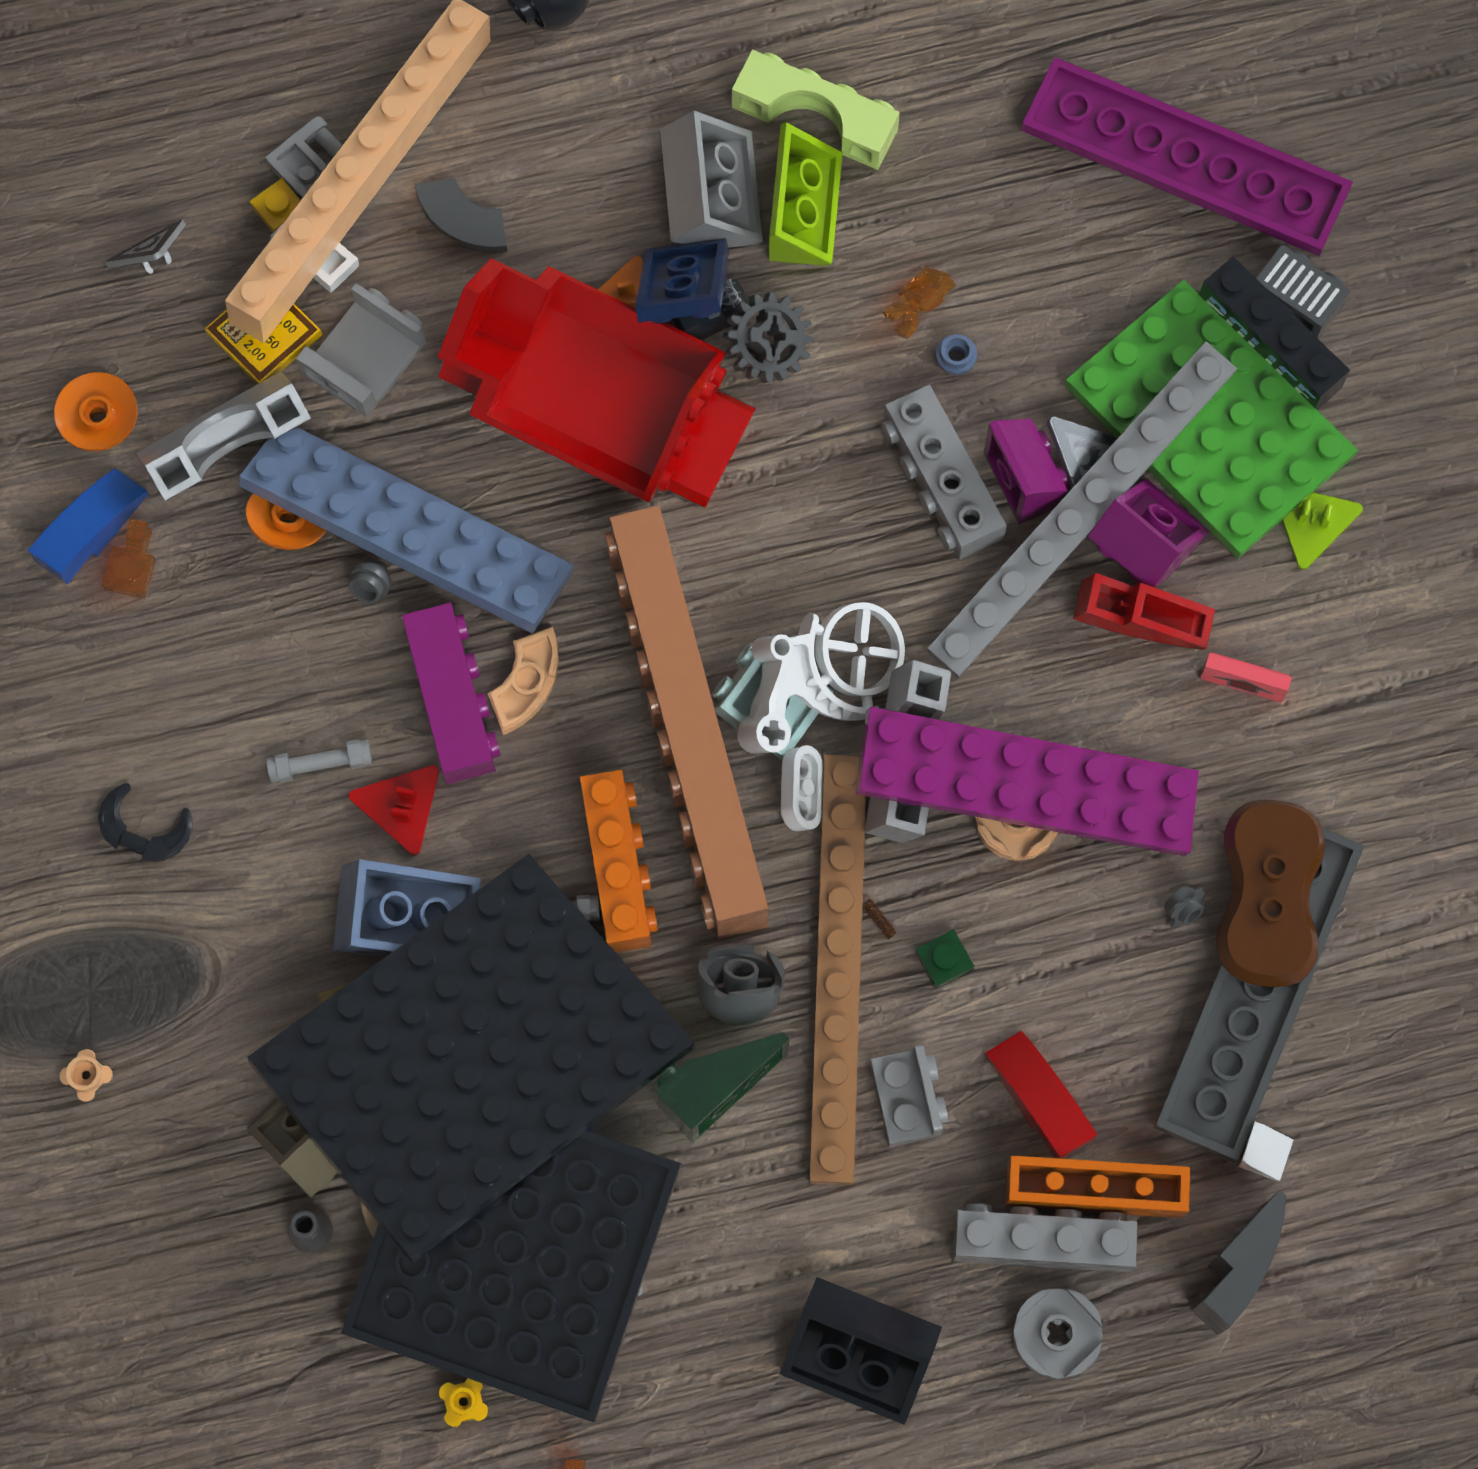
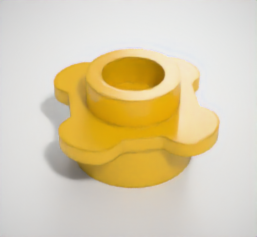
[439,1378,488,1427]

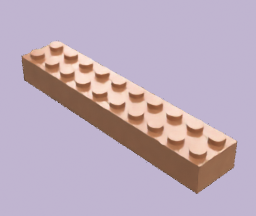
[604,505,769,940]

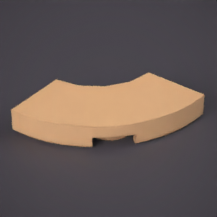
[488,627,559,735]

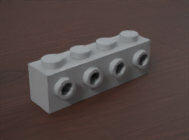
[881,384,1007,560]
[953,1204,1137,1273]

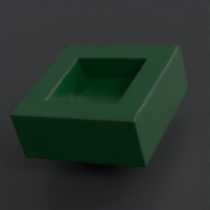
[915,929,975,990]

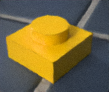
[250,178,301,233]

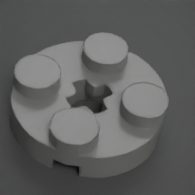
[1012,1288,1103,1380]

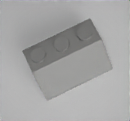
[660,111,763,248]

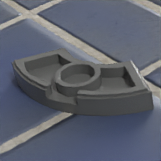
[415,178,508,253]

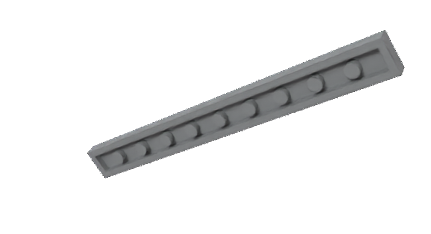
[927,342,1238,678]

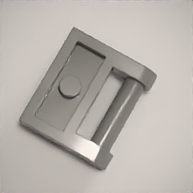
[265,116,343,200]

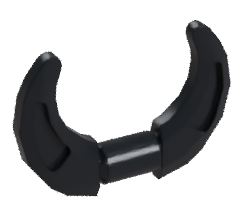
[98,783,193,862]

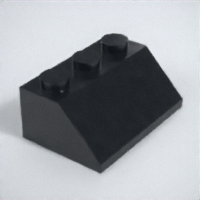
[780,1277,942,1425]

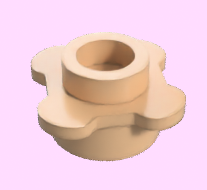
[60,1049,113,1102]

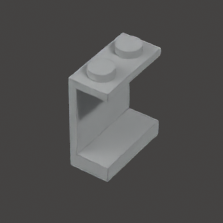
[296,283,426,418]

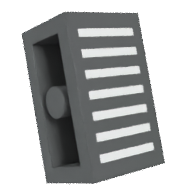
[1256,244,1350,339]

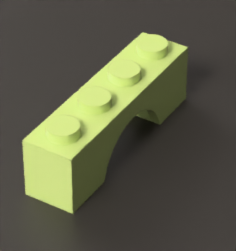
[732,49,900,170]

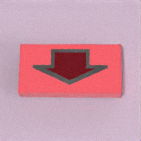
[1200,652,1292,703]

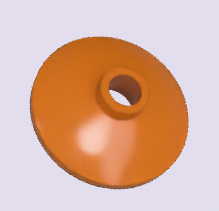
[54,372,138,452]
[246,493,327,550]

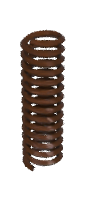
[863,899,896,940]

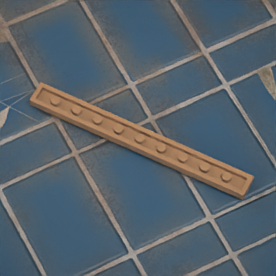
[809,755,866,1185]

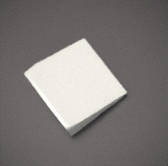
[1237,1121,1293,1182]

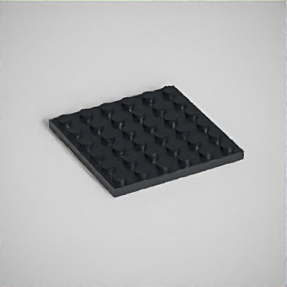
[341,1130,682,1422]

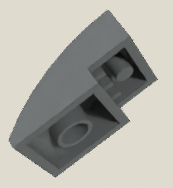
[1192,1190,1287,1335]

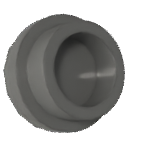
[349,561,391,604]

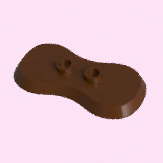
[1216,800,1325,987]

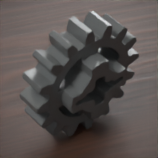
[722,292,814,383]

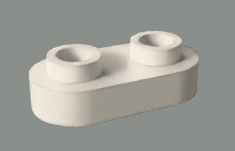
[781,745,824,832]

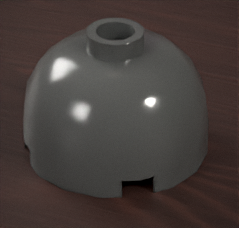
[696,943,785,1026]

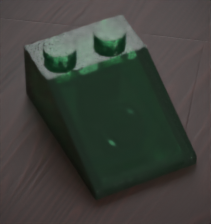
[655,1032,789,1143]

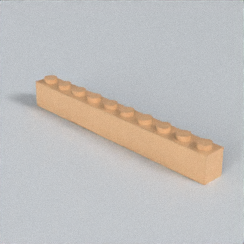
[225,0,490,343]

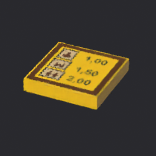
[205,304,322,384]

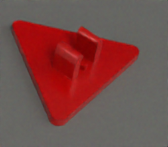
[349,765,440,856]

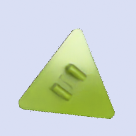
[1282,493,1363,570]

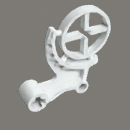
[737,602,905,754]

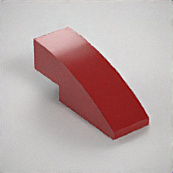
[1073,573,1215,650]
[985,1031,1098,1159]

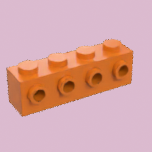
[580,770,658,953]

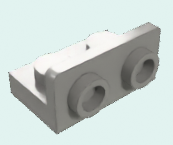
[870,1044,948,1147]

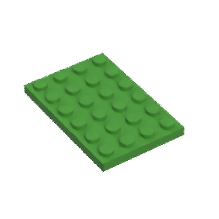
[1064,280,1358,559]

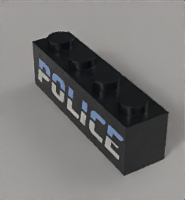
[1199,256,1350,410]

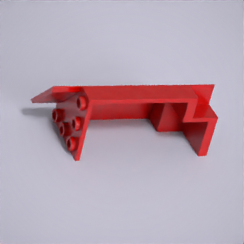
[437,258,756,508]

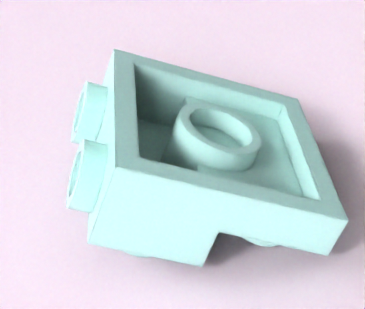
[712,642,834,760]

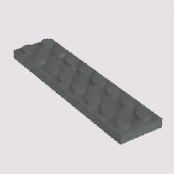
[1154,828,1364,1163]

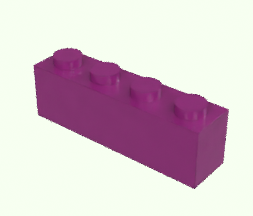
[402,603,501,784]

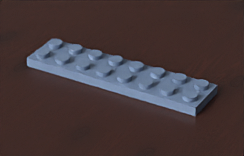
[239,427,574,634]

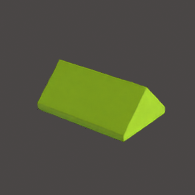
[769,122,843,266]

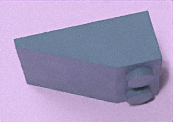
[333,859,481,958]

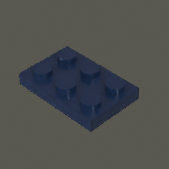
[635,238,729,324]

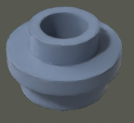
[936,334,977,375]

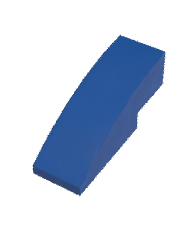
[28,468,149,584]

